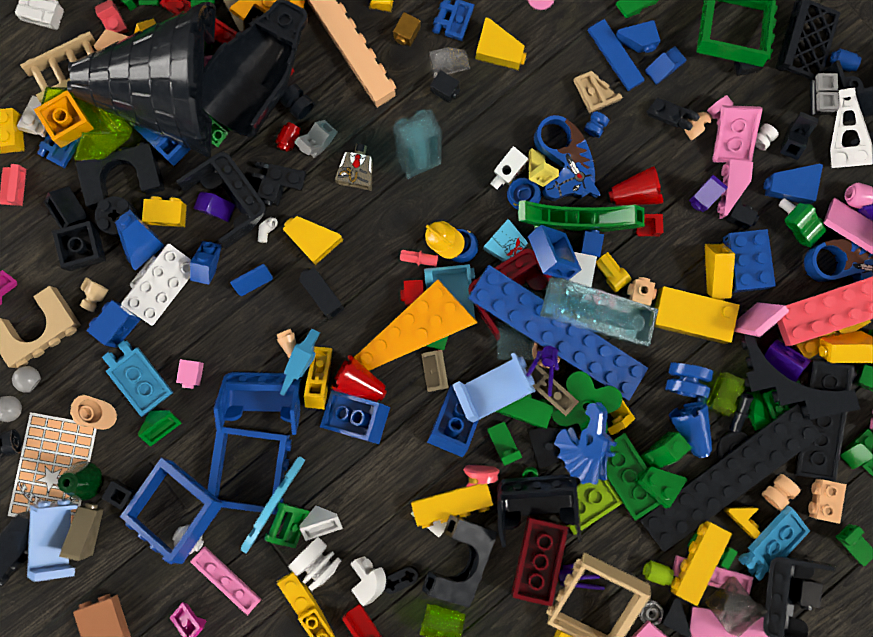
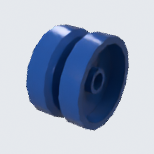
[665,363,714,398]

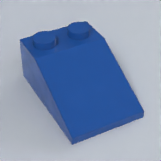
[427,385,479,458]
[320,390,390,444]

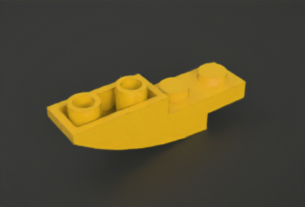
[277,571,335,637]

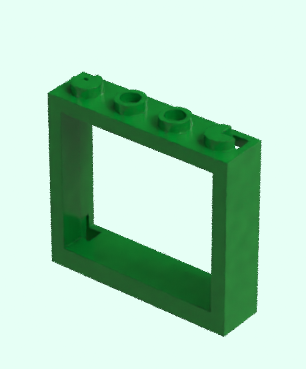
[696,0,778,67]

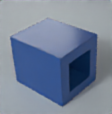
[579,229,604,260]

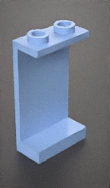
[453,353,535,423]
[27,499,77,582]

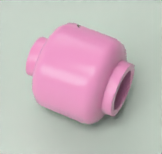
[845,183,873,209]

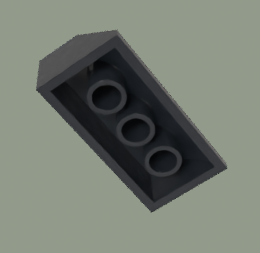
[0,511,30,587]

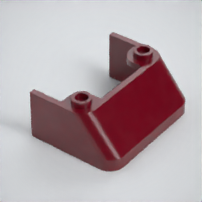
[468,249,563,341]

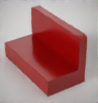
[342,603,382,637]

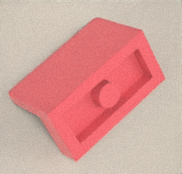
[0,164,27,206]

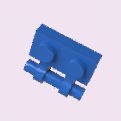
[433,0,474,41]
[37,134,84,168]

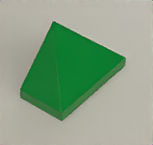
[739,391,771,431]
[138,410,182,447]

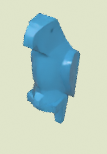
[280,329,320,396]

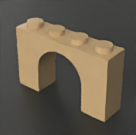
[0,286,81,369]

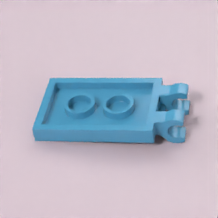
[102,340,174,417]
[738,505,810,581]

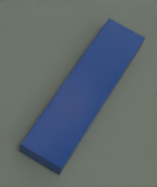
[588,19,644,91]

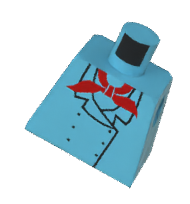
[483,220,528,262]

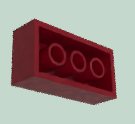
[511,516,569,607]

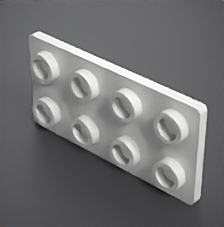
[121,243,191,325]

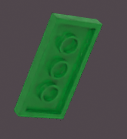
[607,433,661,521]

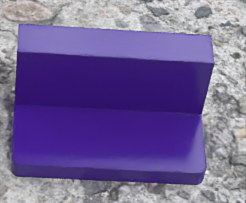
[764,339,811,382]

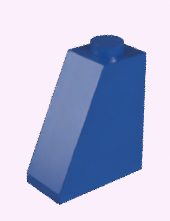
[764,164,823,204]
[115,210,164,270]

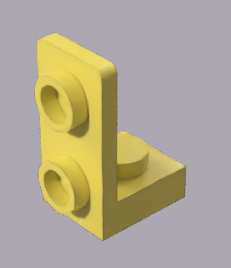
[529,149,559,187]

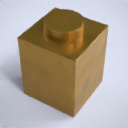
[393,12,421,47]

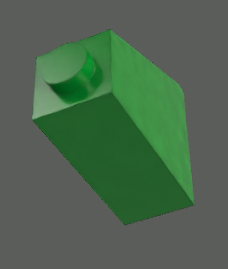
[640,432,692,469]

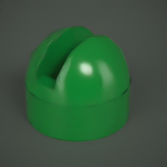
[522,467,538,478]

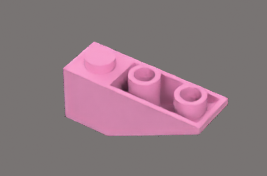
[717,159,753,219]

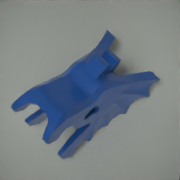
[554,402,617,485]

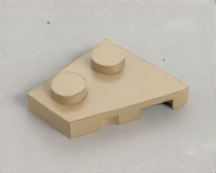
[573,71,623,113]

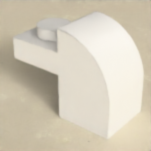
[351,556,386,606]

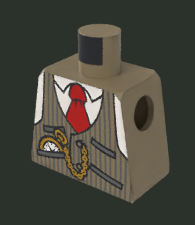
[335,144,373,191]

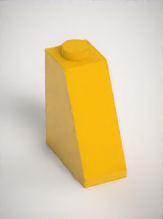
[476,18,527,70]
[283,216,343,265]
[705,244,735,301]
[818,331,873,363]

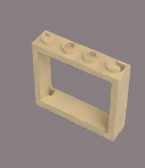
[546,553,651,637]

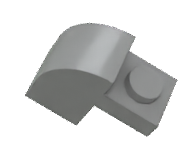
[295,120,338,157]

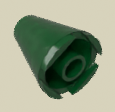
[58,461,103,501]

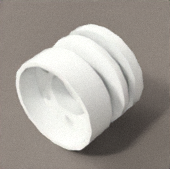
[288,537,341,591]

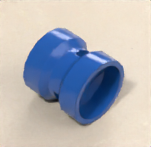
[584,111,609,138]

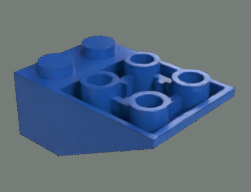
[134,125,191,166]

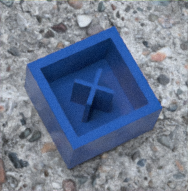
[87,300,141,348]

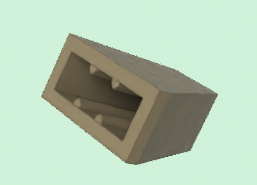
[59,503,104,561]

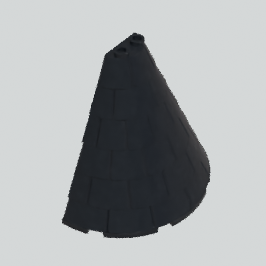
[67,2,216,157]

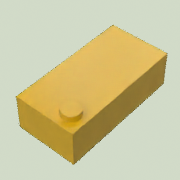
[650,287,740,344]

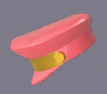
[464,465,499,487]

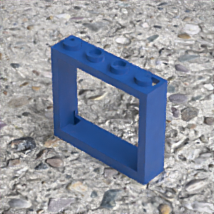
[208,426,292,514]
[120,457,224,564]

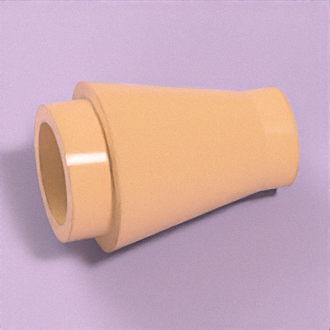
[276,329,296,358]

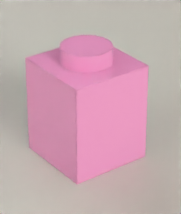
[176,359,204,389]

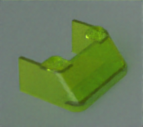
[41,87,132,160]

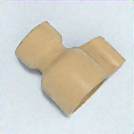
[80,277,108,312]

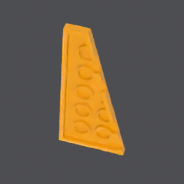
[354,279,478,370]

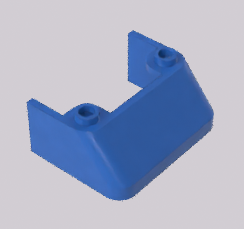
[214,372,301,435]

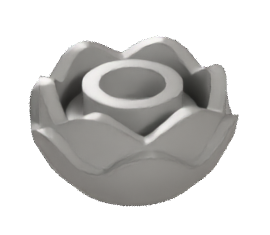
[639,600,664,625]

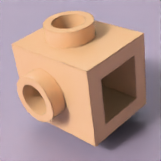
[627,277,657,308]

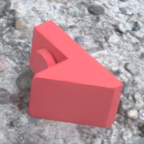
[95,0,129,34]

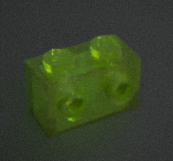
[707,372,745,416]
[419,604,466,637]

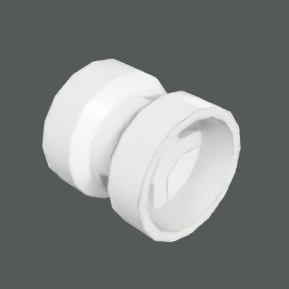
[755,124,779,150]

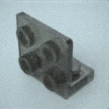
[705,576,768,637]

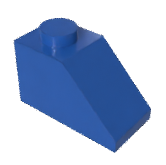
[615,20,660,53]

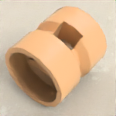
[762,474,801,511]

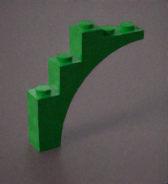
[518,200,645,232]

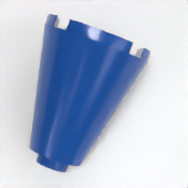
[669,401,712,458]

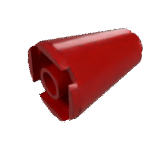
[609,166,663,206]
[331,355,387,402]

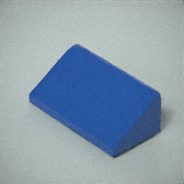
[230,264,273,296]

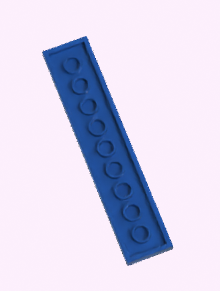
[467,265,648,401]

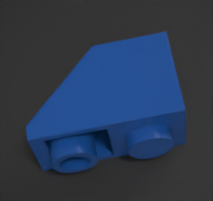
[190,241,221,285]

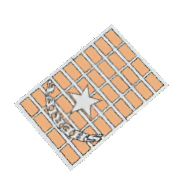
[8,412,97,526]

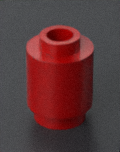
[275,122,301,152]

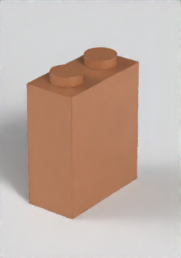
[73,594,131,637]

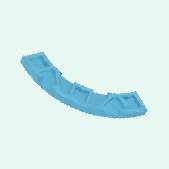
[240,456,305,554]

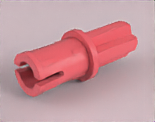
[400,250,438,267]

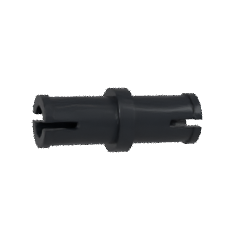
[729,393,754,433]

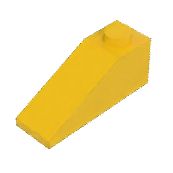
[304,346,333,409]

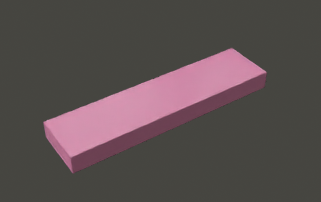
[190,547,262,615]
[672,555,754,596]

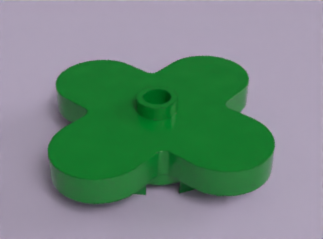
[552,371,622,434]

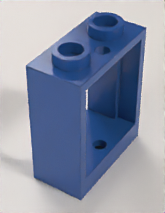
[528,225,582,281]

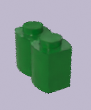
[784,203,826,247]

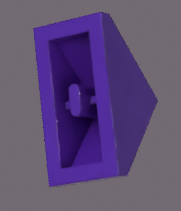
[193,191,236,223]

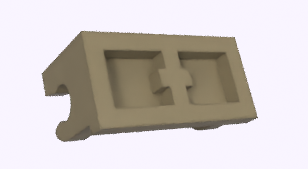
[421,350,449,392]

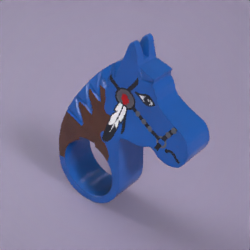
[534,115,600,201]
[804,239,873,283]

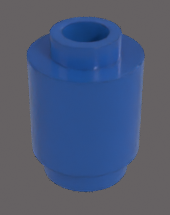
[830,48,861,72]

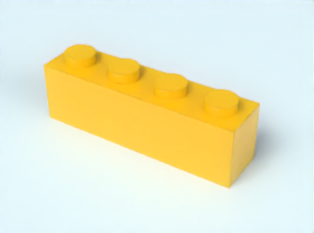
[411,484,493,528]
[671,521,732,606]

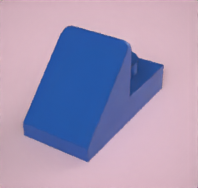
[645,46,687,85]

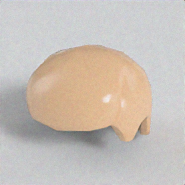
[684,112,712,141]

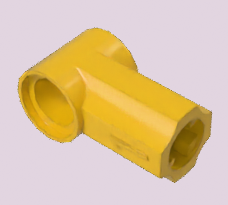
[596,252,632,292]

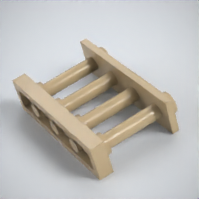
[21,31,96,104]

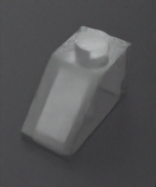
[429,47,470,77]

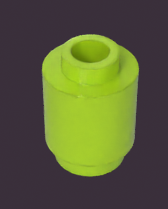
[643,561,674,586]

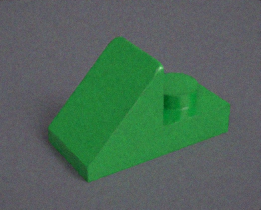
[840,428,873,469]

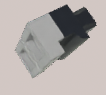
[810,73,839,115]

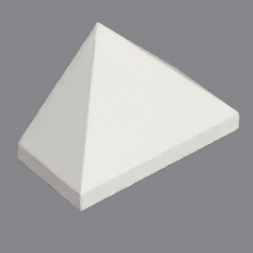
[299,506,343,540]

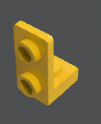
[608,399,636,436]

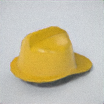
[425,221,465,259]

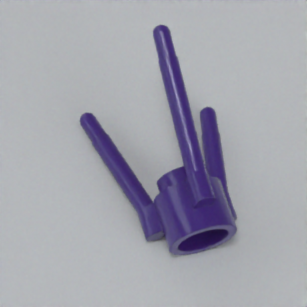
[526,346,558,397]
[559,563,605,590]

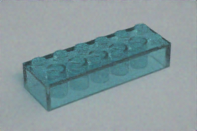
[393,109,442,179]
[540,278,658,347]

